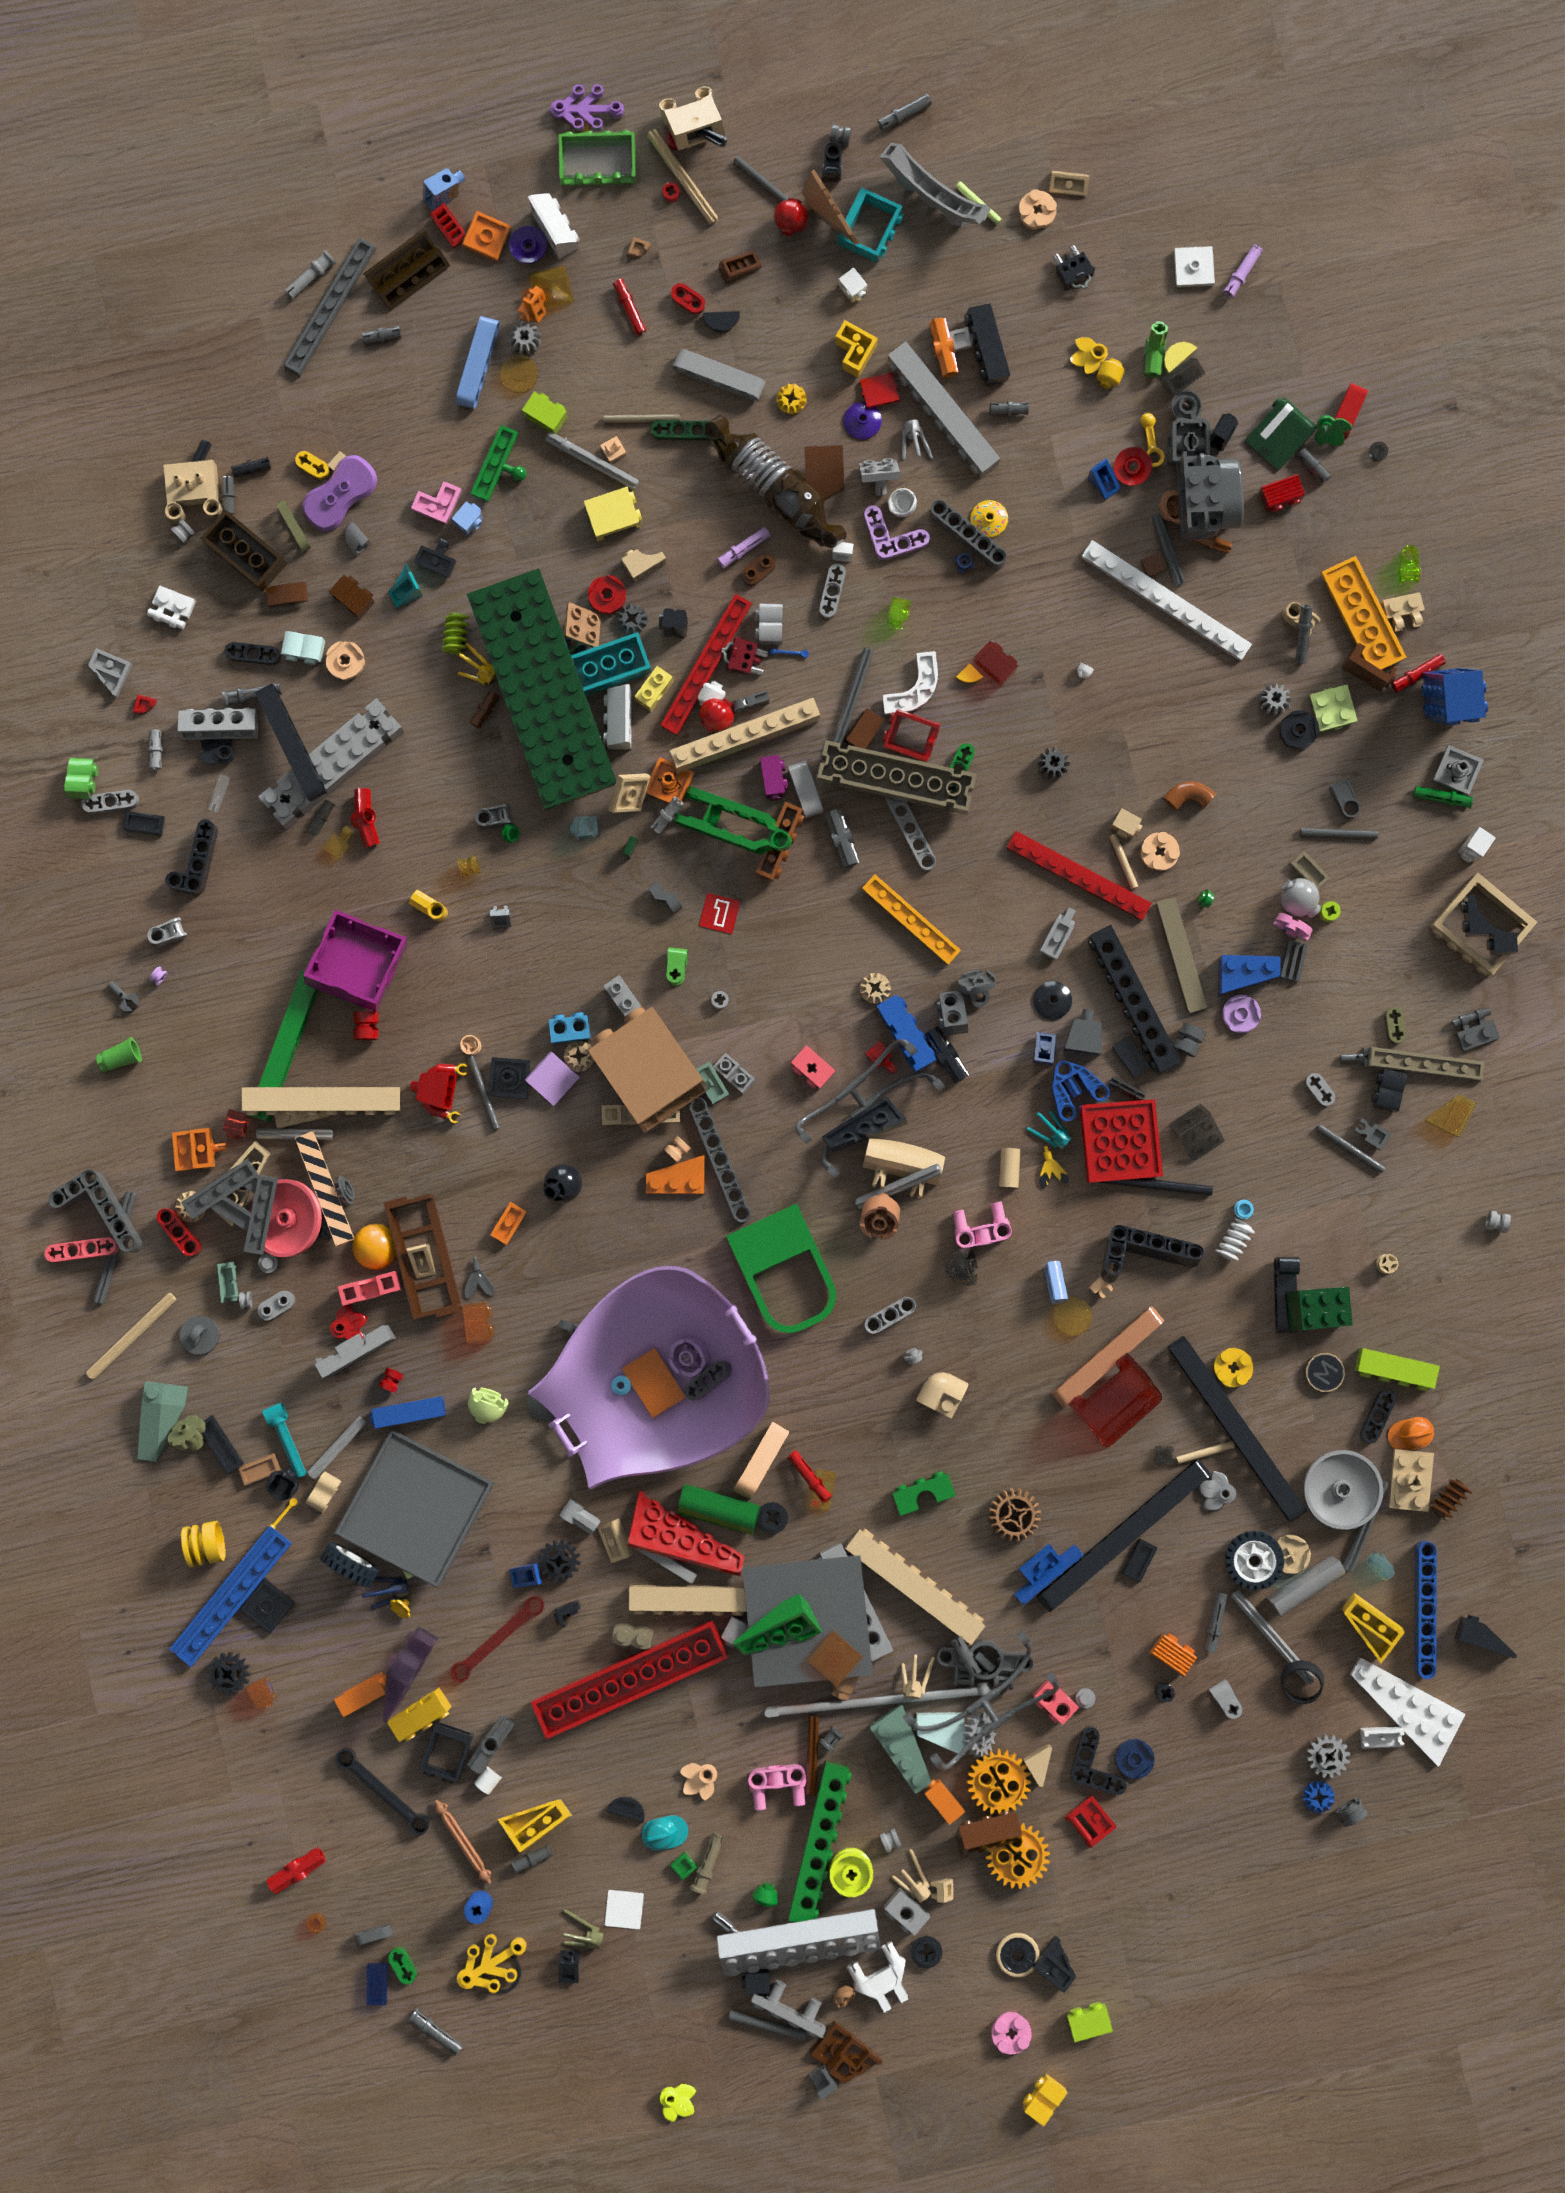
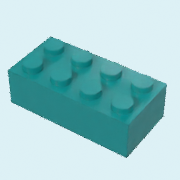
[571,632,652,696]

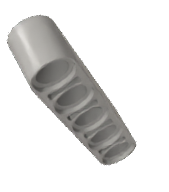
[672,349,765,401]

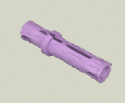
[1223,244,1263,298]
[717,527,771,568]

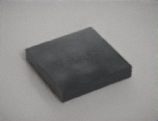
[240,1578,295,1634]

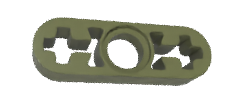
[276,500,311,552]

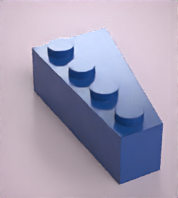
[876,994,937,1074]

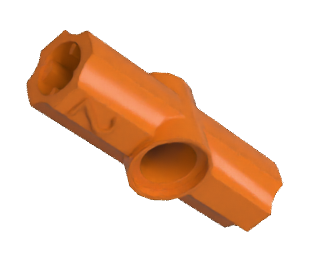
[929,317,958,378]

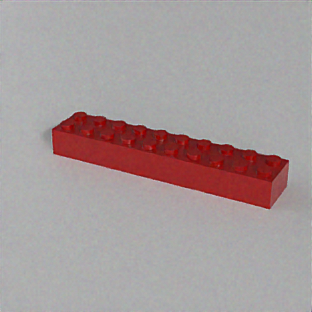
[531,1619,728,1739]

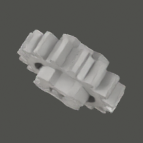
[962,1712,996,1757]
[1306,1734,1350,1778]

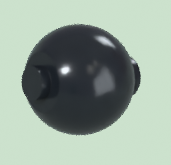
[543,1164,582,1203]

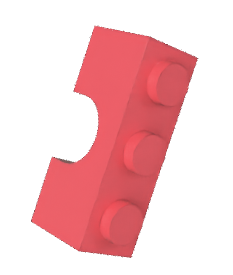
[338,1271,402,1306]

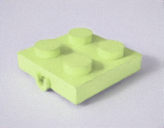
[1309,684,1358,733]

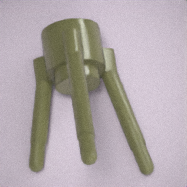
[563,1909,603,1949]

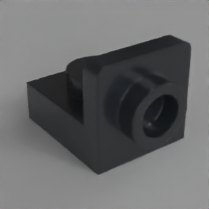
[554,1599,581,1628]
[559,1950,580,1983]

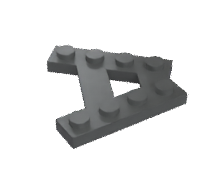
[181,1158,278,1255]

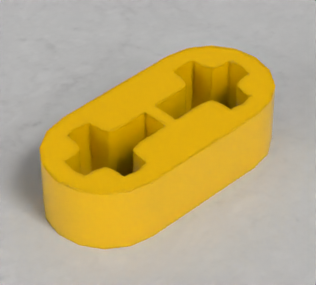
[295,451,330,480]

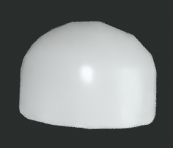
[888,488,917,517]

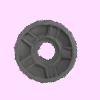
[1336,1798,1368,1827]

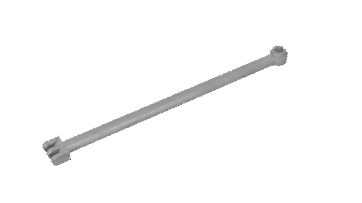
[765,1681,992,1717]

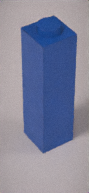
[369,1396,447,1428]

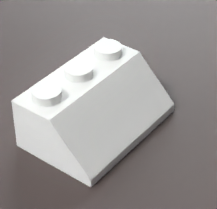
[528,194,579,259]
[604,684,631,750]

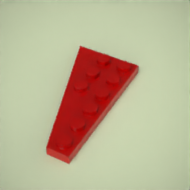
[627,1490,744,1576]

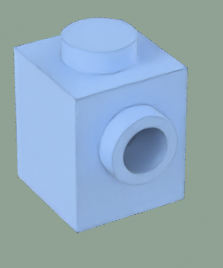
[452,501,483,536]

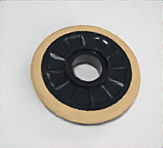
[996,1933,1040,1977]

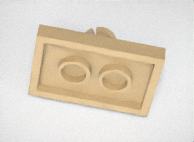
[1388,1449,1434,1512]

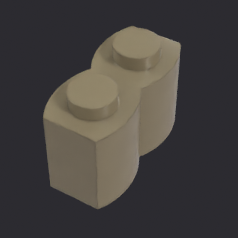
[612,1623,654,1649]

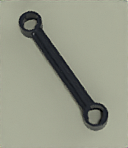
[335,1748,430,1835]

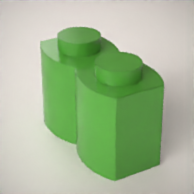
[64,758,98,799]

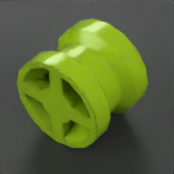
[1319,901,1341,922]

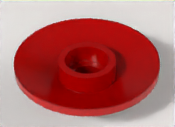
[1114,447,1152,486]

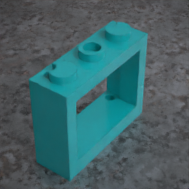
[837,187,904,263]

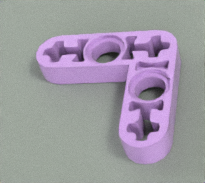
[864,505,930,560]

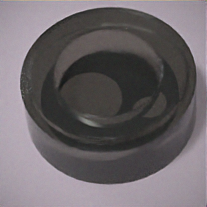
[1368,441,1389,462]

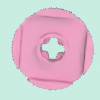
[1273,913,1313,941]
[991,2012,1031,2054]

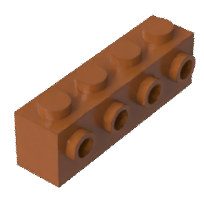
[755,802,805,883]

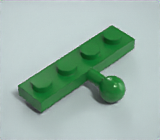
[471,425,527,503]

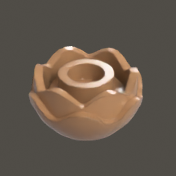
[833,1986,856,2008]

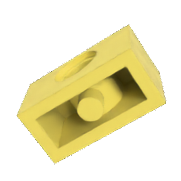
[635,666,673,712]

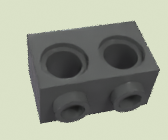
[936,990,968,1036]

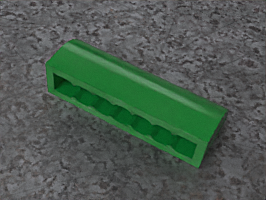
[677,1484,761,1536]

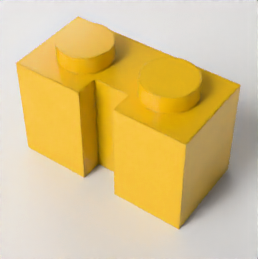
[1023,2074,1067,2126]

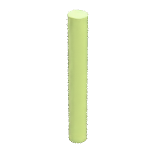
[956,181,1002,225]

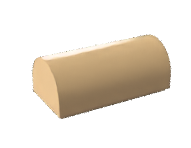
[999,1148,1020,1188]

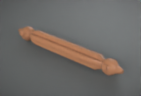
[434,1800,491,1884]

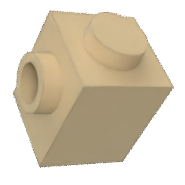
[1111,808,1142,839]

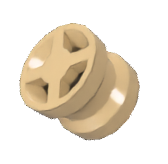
[1376,1254,1398,1274]

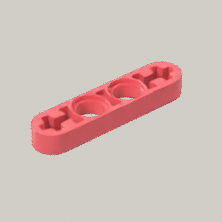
[44,1237,120,1263]

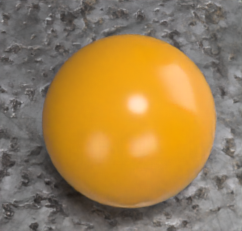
[352,1224,397,1270]

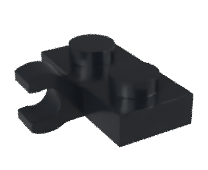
[414,539,457,579]

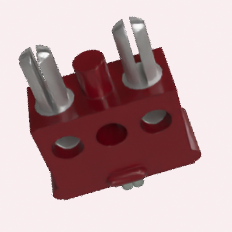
[721,636,768,676]

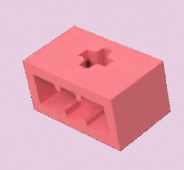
[791,1045,835,1089]

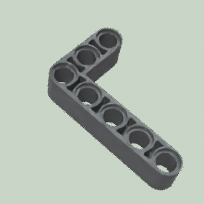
[48,1169,142,1253]

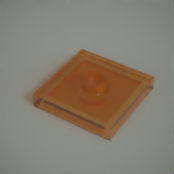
[807,1630,863,1687]

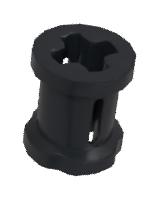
[1155,1682,1175,1703]

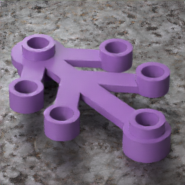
[550,84,624,132]

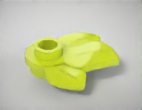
[659,2084,696,2122]

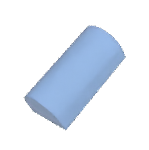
[1044,1261,1068,1304]

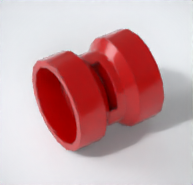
[378,1367,404,1393]

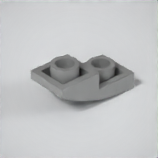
[713,1053,756,1095]

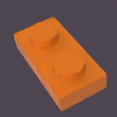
[490,1202,527,1245]

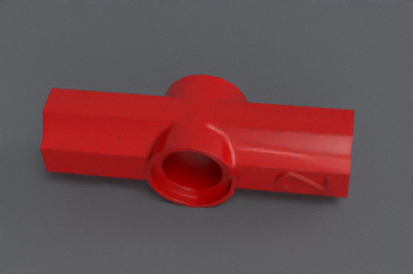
[266,1847,326,1894]

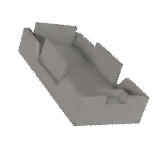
[315,1325,396,1378]

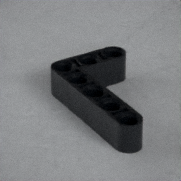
[1101,1225,1204,1283]

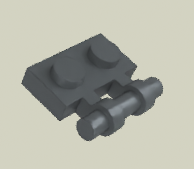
[1452,1007,1500,1051]

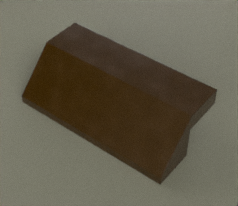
[363,229,450,310]

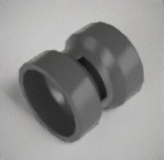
[830,124,851,146]

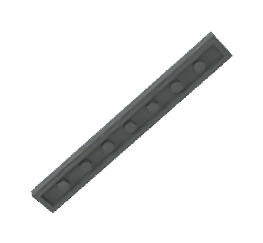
[283,237,376,377]

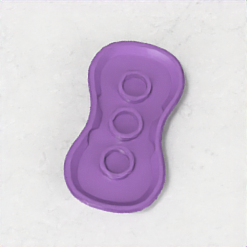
[302,455,377,532]

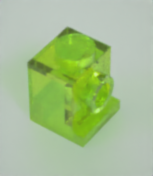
[887,597,911,629]

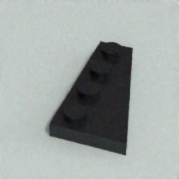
[822,1097,908,1152]

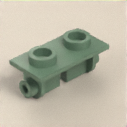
[216,1262,239,1303]

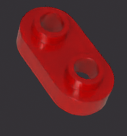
[671,283,705,315]

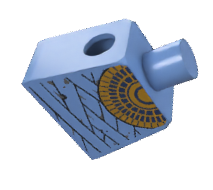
[423,169,465,211]

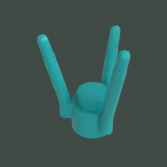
[1026,1110,1072,1149]

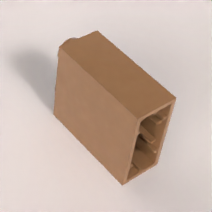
[588,1007,709,1133]

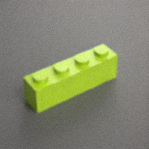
[1354,1348,1440,1391]

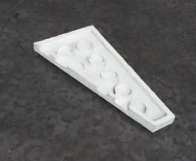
[1350,1657,1465,1767]

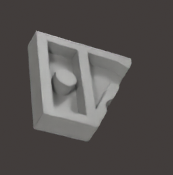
[88,648,133,698]

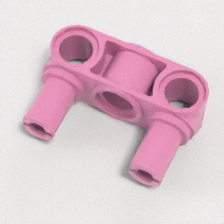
[953,1202,1012,1248]
[748,1764,806,1810]

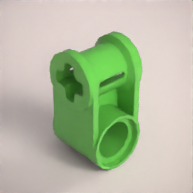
[666,948,688,986]

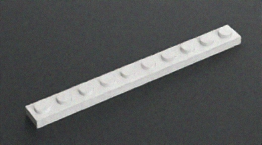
[1081,540,1252,661]

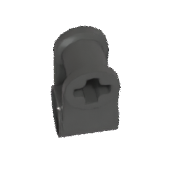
[475,804,513,829]

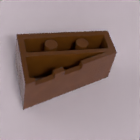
[955,1811,1023,1859]

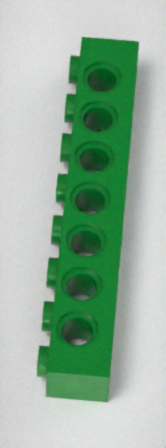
[788,1761,852,1922]

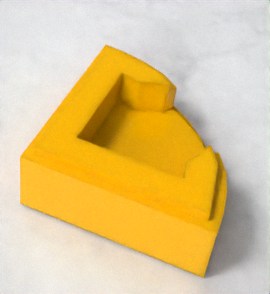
[956,664,983,683]

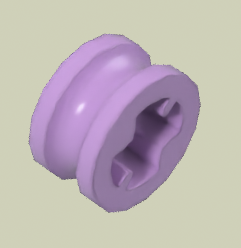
[149,966,168,986]

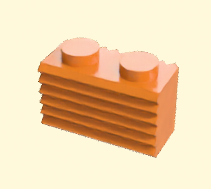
[1149,1633,1197,1677]

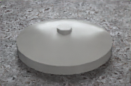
[1303,1450,1383,1529]

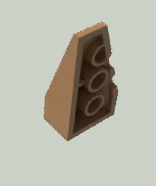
[802,170,859,245]

